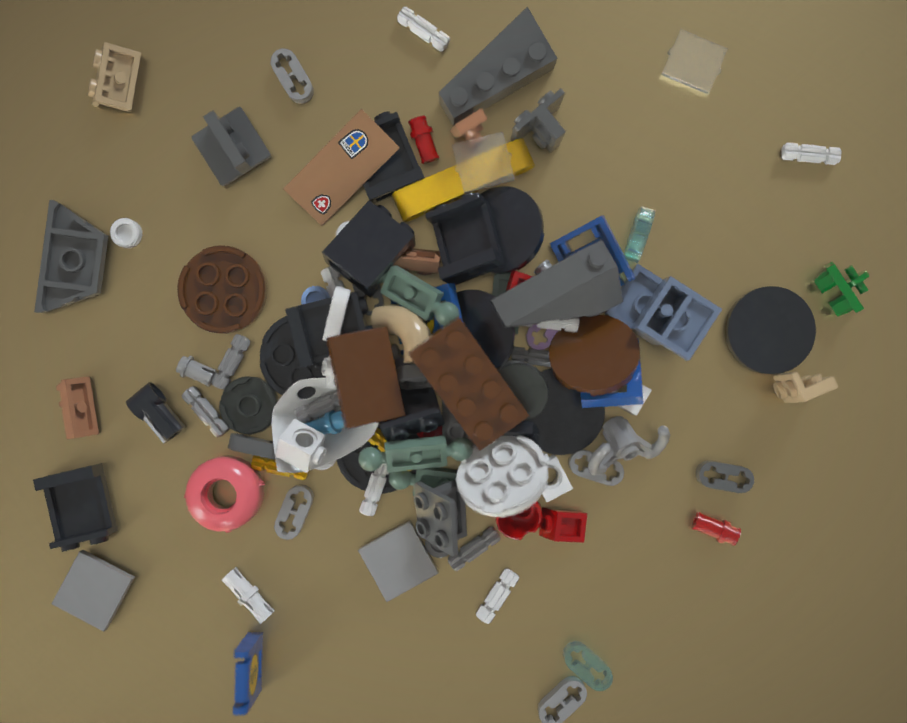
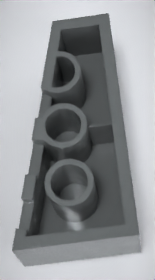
[439,6,557,126]

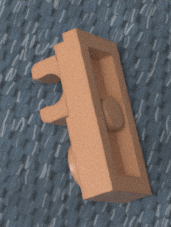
[450,108,487,148]
[392,248,441,275]
[56,376,99,440]

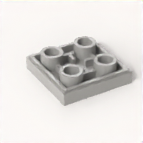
[358,520,439,602]
[52,550,135,632]

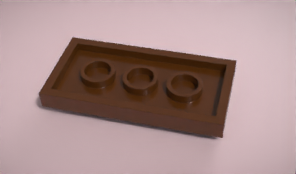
[408,316,529,451]

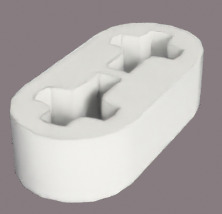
[323,286,351,341]

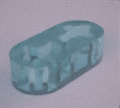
[624,206,655,263]
[563,641,613,691]

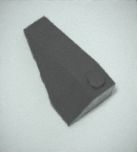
[490,240,623,328]

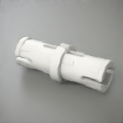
[221,567,275,624]

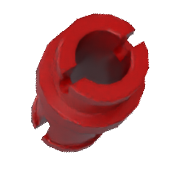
[408,115,439,164]
[691,512,741,546]

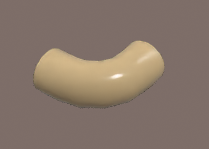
[371,305,431,364]

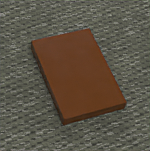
[326,326,405,429]

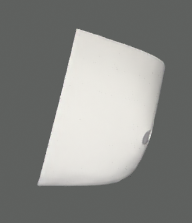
[271,377,379,473]

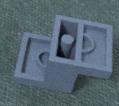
[604,264,722,361]

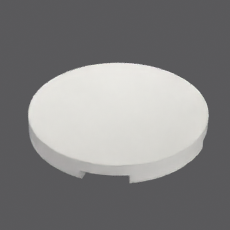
[456,435,548,517]

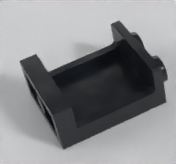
[363,111,425,204]
[425,193,506,285]
[322,201,416,298]
[285,291,373,368]
[380,356,445,442]
[33,463,118,552]

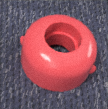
[184,455,265,533]

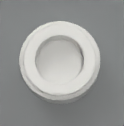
[110,218,142,248]

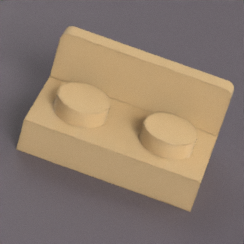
[87,42,141,112]
[773,372,838,403]

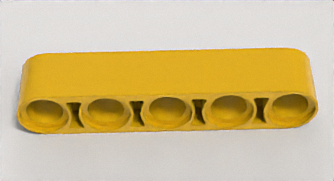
[392,138,535,222]

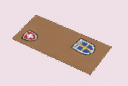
[283,108,400,226]

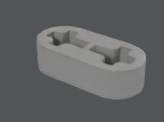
[270,48,314,104]
[568,449,624,486]
[274,484,314,540]
[538,676,587,723]

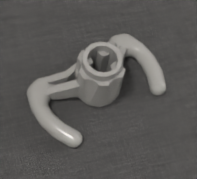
[588,416,670,475]

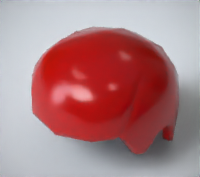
[496,501,543,540]

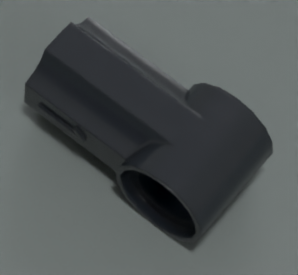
[126,382,185,444]

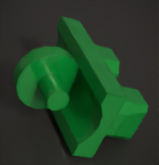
[813,261,870,317]

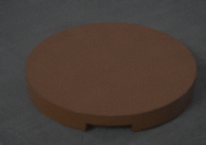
[177,246,267,334]
[549,315,640,396]

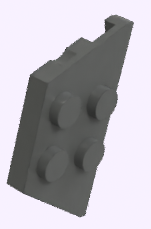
[34,200,108,313]

